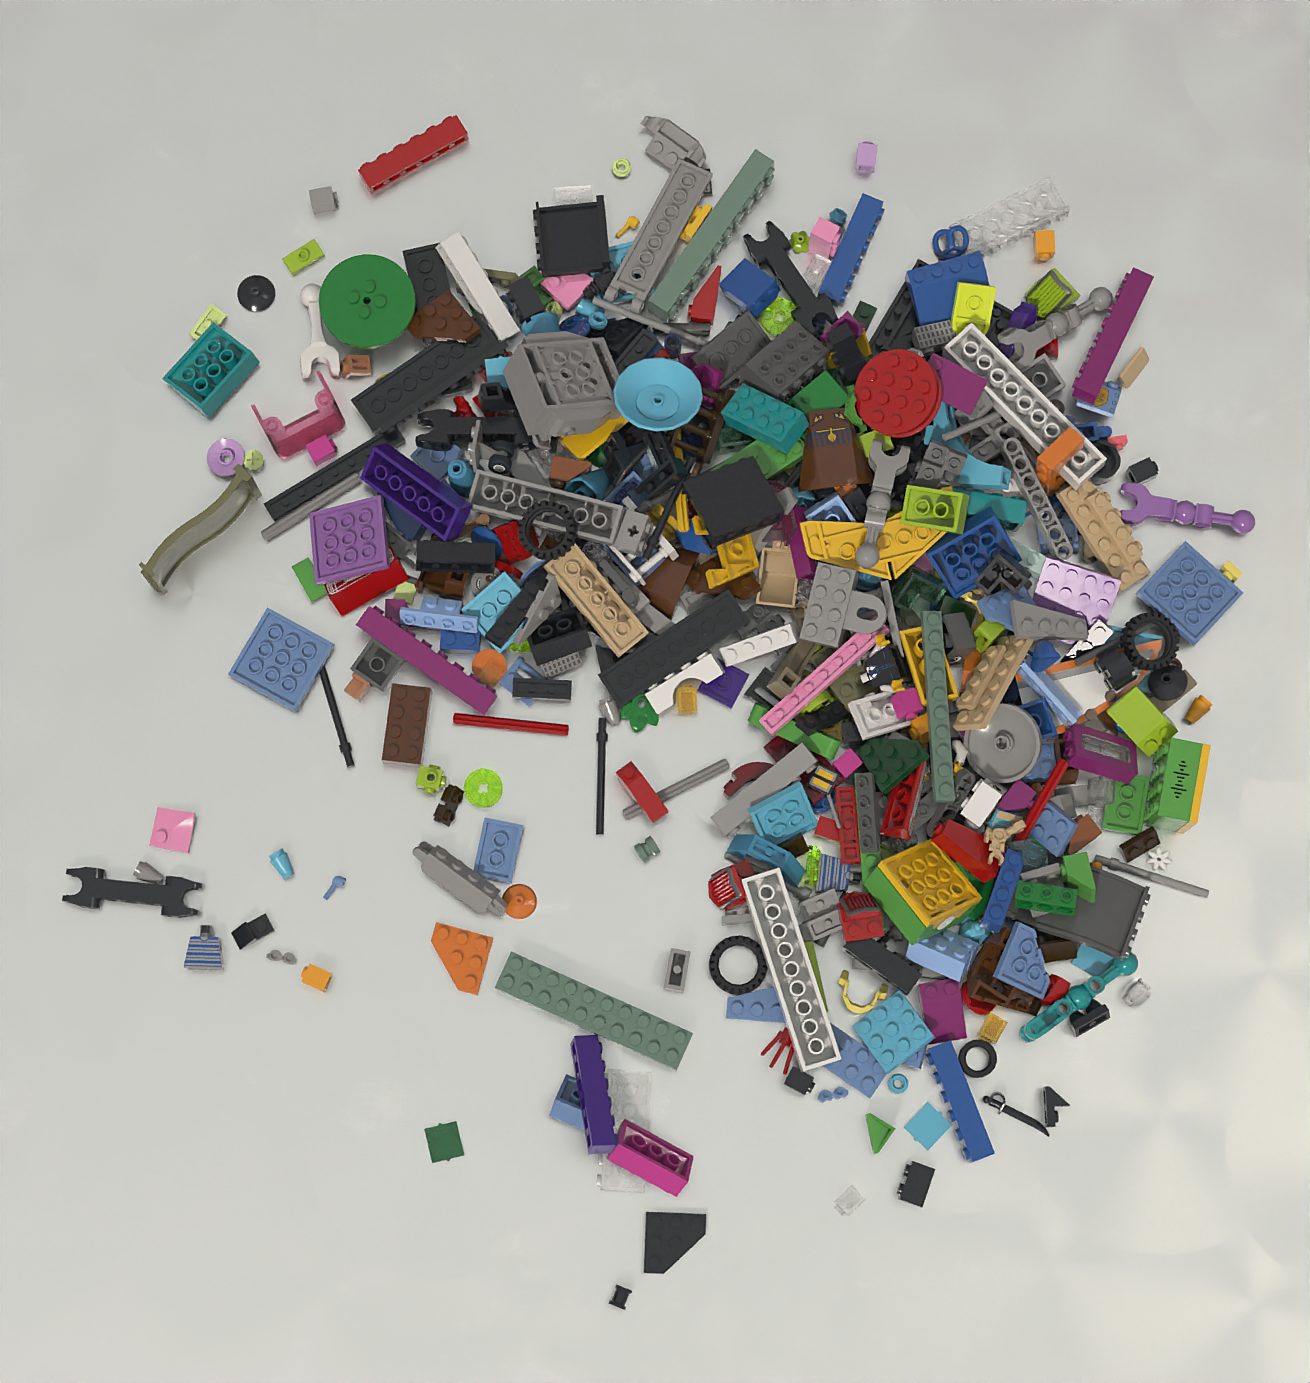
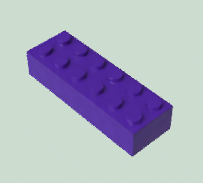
[360,443,473,541]

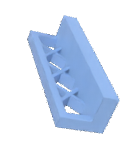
[1017,655,1082,727]

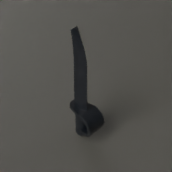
[983,1092,1050,1137]

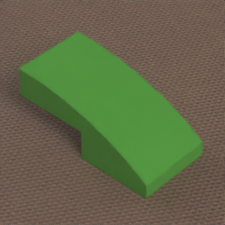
[519,265,555,308]
[291,557,327,602]

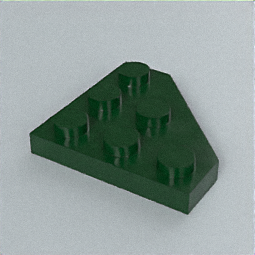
[857,738,930,795]

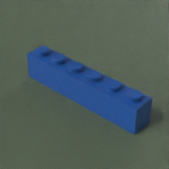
[817,193,885,307]
[925,1040,995,1163]

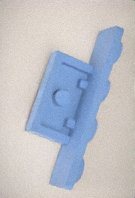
[400,596,478,633]

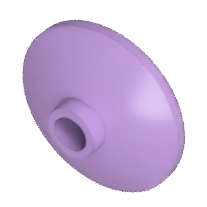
[207,438,245,476]

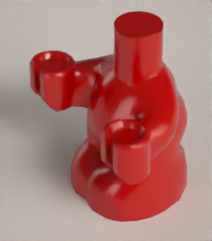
[453,396,477,417]

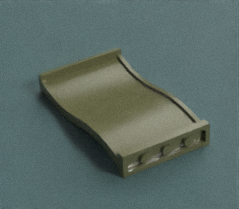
[139,464,262,594]

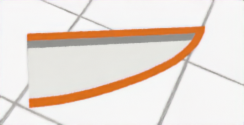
[1015,639,1162,734]

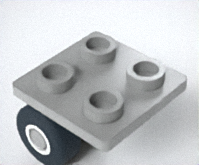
[468,420,514,474]

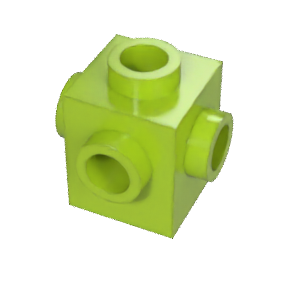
[416,764,447,794]

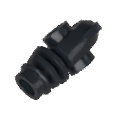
[582,268,626,300]

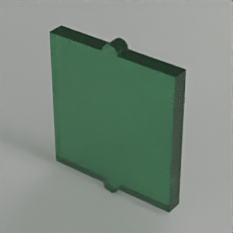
[424,1121,464,1163]

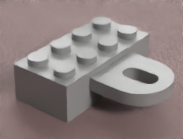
[799,562,887,649]

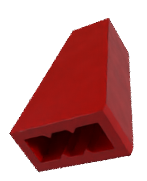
[931,819,1007,883]

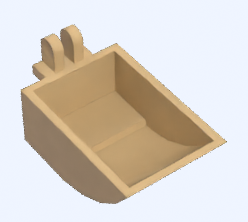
[756,539,798,608]

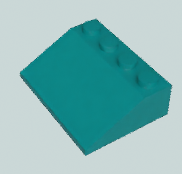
[162,322,260,418]

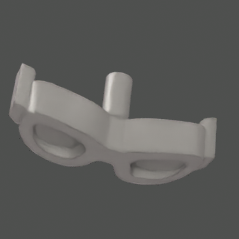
[266,950,297,964]

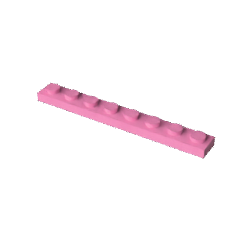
[759,616,890,736]

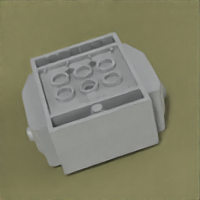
[503,331,621,441]

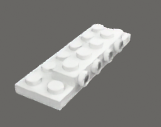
[848,682,960,740]

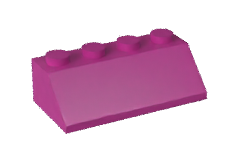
[607,1119,694,1197]

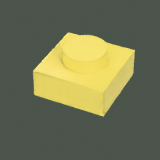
[1220,560,1243,583]

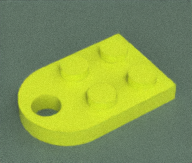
[951,282,996,336]

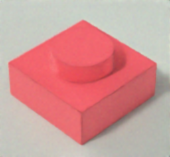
[1106,435,1128,451]

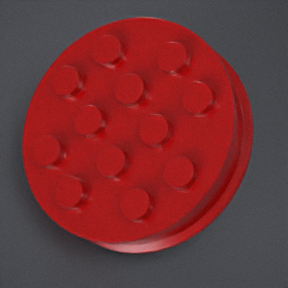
[854,349,942,438]

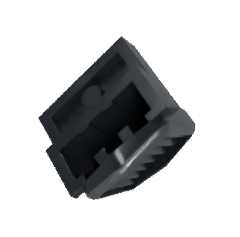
[601,430,647,486]

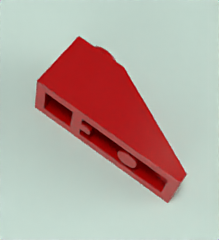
[687,265,722,326]
[616,761,669,823]

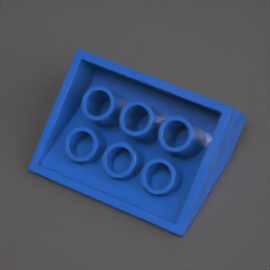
[905,251,995,326]
[926,506,1022,599]

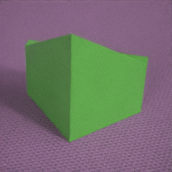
[865,1113,896,1154]

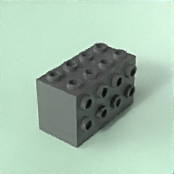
[738,321,829,404]

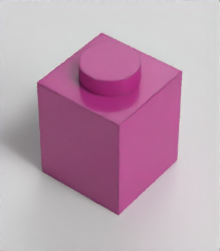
[305,435,337,467]
[890,688,923,721]
[832,748,863,781]

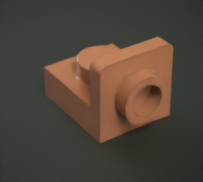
[340,355,371,379]

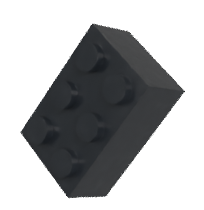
[523,606,592,666]

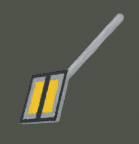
[806,763,841,828]

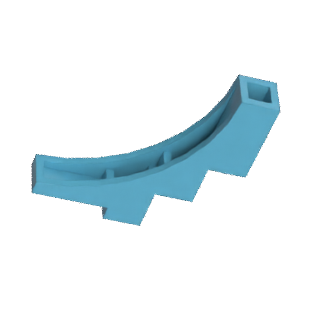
[924,402,1012,490]

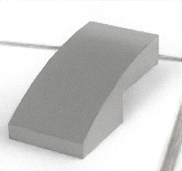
[955,390,994,426]

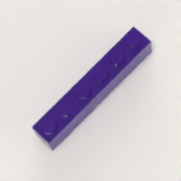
[570,1035,618,1155]

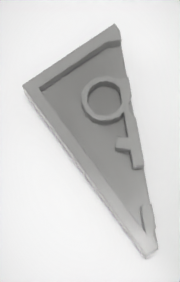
[513,573,562,646]

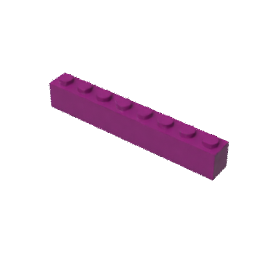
[1072,267,1154,405]
[356,605,498,715]

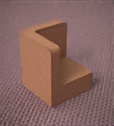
[344,672,371,702]

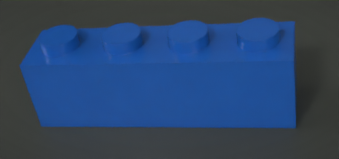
[980,848,1027,933]

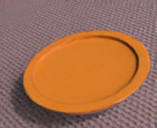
[472,649,507,684]
[502,884,537,919]

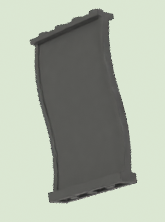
[1005,835,1151,963]

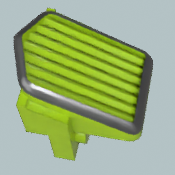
[1025,268,1081,319]

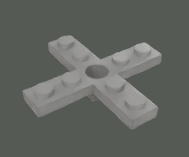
[969,408,1037,481]

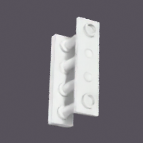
[608,496,679,586]

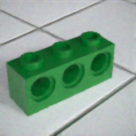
[1015,880,1078,917]

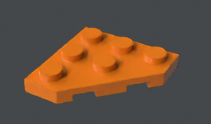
[431,922,494,996]

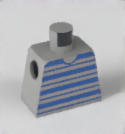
[815,853,861,893]
[184,925,224,971]

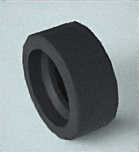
[958,1040,997,1078]

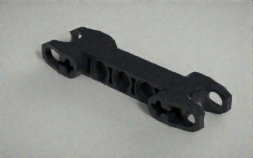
[743,221,838,339]
[415,409,550,451]
[62,867,204,918]

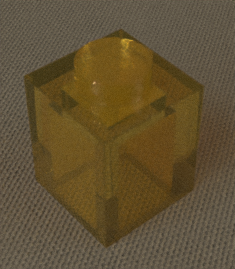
[677,685,698,715]
[977,1012,1008,1044]

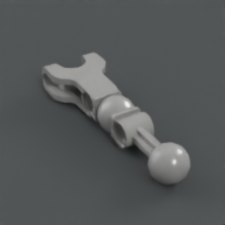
[997,287,1113,370]
[855,439,910,568]

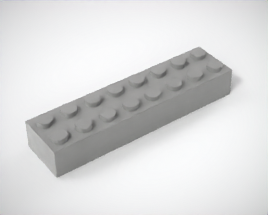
[468,469,627,547]

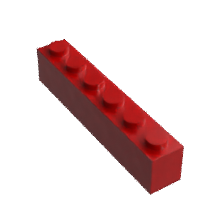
[358,115,469,194]

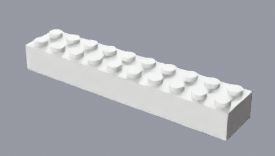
[942,323,1107,491]
[740,867,841,1072]

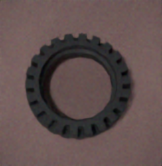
[518,501,578,561]
[1120,612,1180,671]
[709,935,768,995]

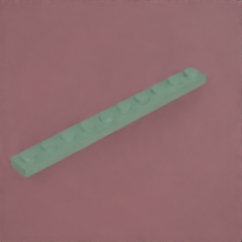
[920,611,955,803]

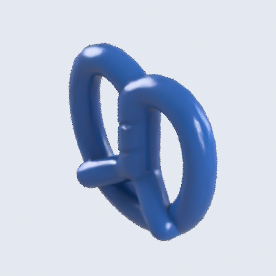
[933,225,969,260]

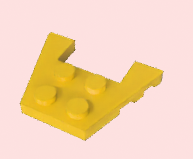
[692,516,759,589]

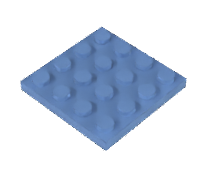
[1136,541,1243,646]
[228,607,335,712]

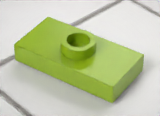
[282,239,325,275]

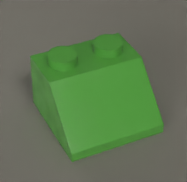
[1060,852,1096,903]

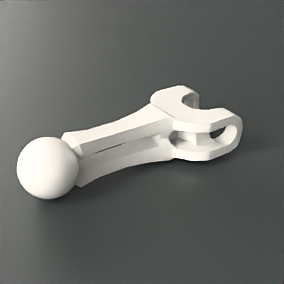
[300,283,340,378]

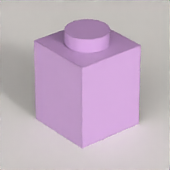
[855,141,877,173]

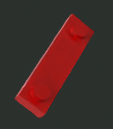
[835,786,861,865]

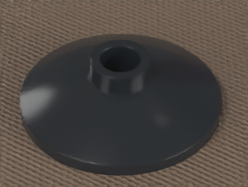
[237,275,275,312]
[1148,665,1188,701]

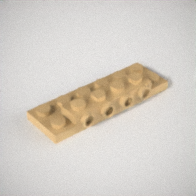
[1056,479,1151,593]
[544,543,649,658]
[953,635,1034,731]

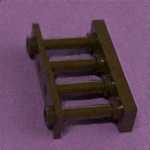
[666,376,734,465]

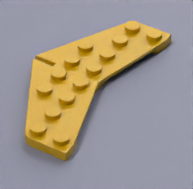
[799,486,953,580]

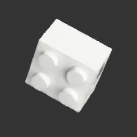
[960,778,1008,827]

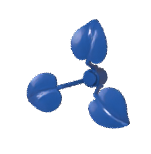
[1002,630,1061,704]

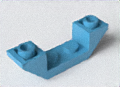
[727,834,806,888]

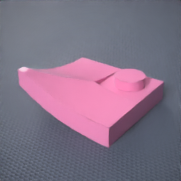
[540,274,594,311]
[149,807,195,853]

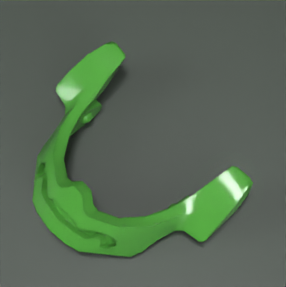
[843,385,867,432]

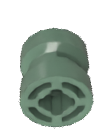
[634,836,660,862]

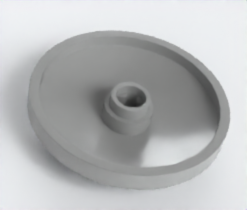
[964,703,1042,783]

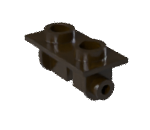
[433,784,465,827]

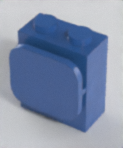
[719,258,781,317]

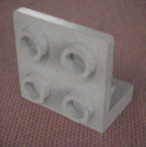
[1020,863,1064,917]

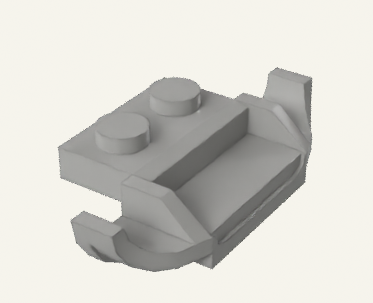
[640,116,706,170]
[798,887,842,941]

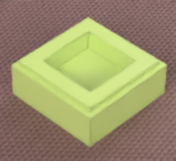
[393,582,417,605]

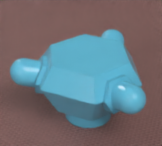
[958,917,994,945]

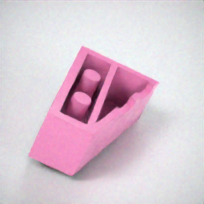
[808,217,845,261]

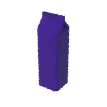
[998,301,1037,359]

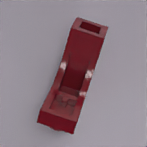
[723,762,790,800]

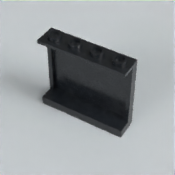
[533,195,611,278]
[682,456,784,548]

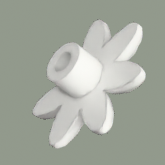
[1146,847,1172,870]

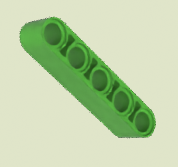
[747,702,841,759]

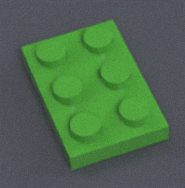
[1101,775,1150,835]

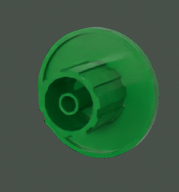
[319,254,416,349]

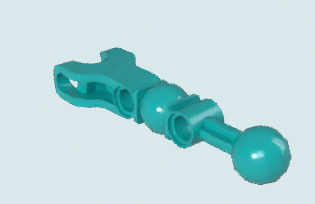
[1019,952,1138,1043]

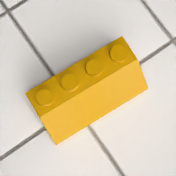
[558,415,629,461]
[899,627,959,706]

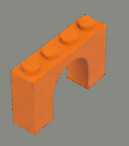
[1035,427,1084,499]

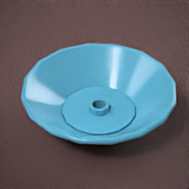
[613,357,703,431]

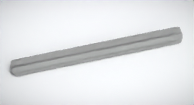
[261,472,362,541]
[623,759,730,819]

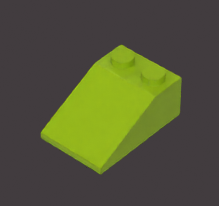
[900,485,970,535]
[1106,685,1178,757]

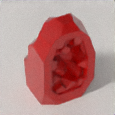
[1039,974,1071,1006]

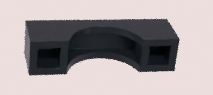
[478,382,517,413]

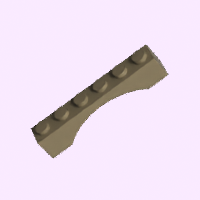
[766,640,819,699]

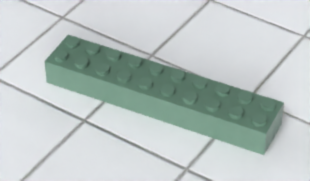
[648,149,775,323]
[495,951,693,1071]

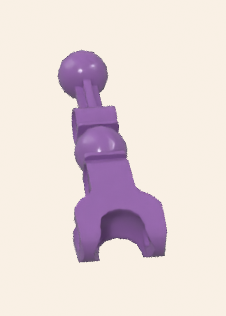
[1120,483,1255,534]

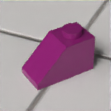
[992,779,1037,814]

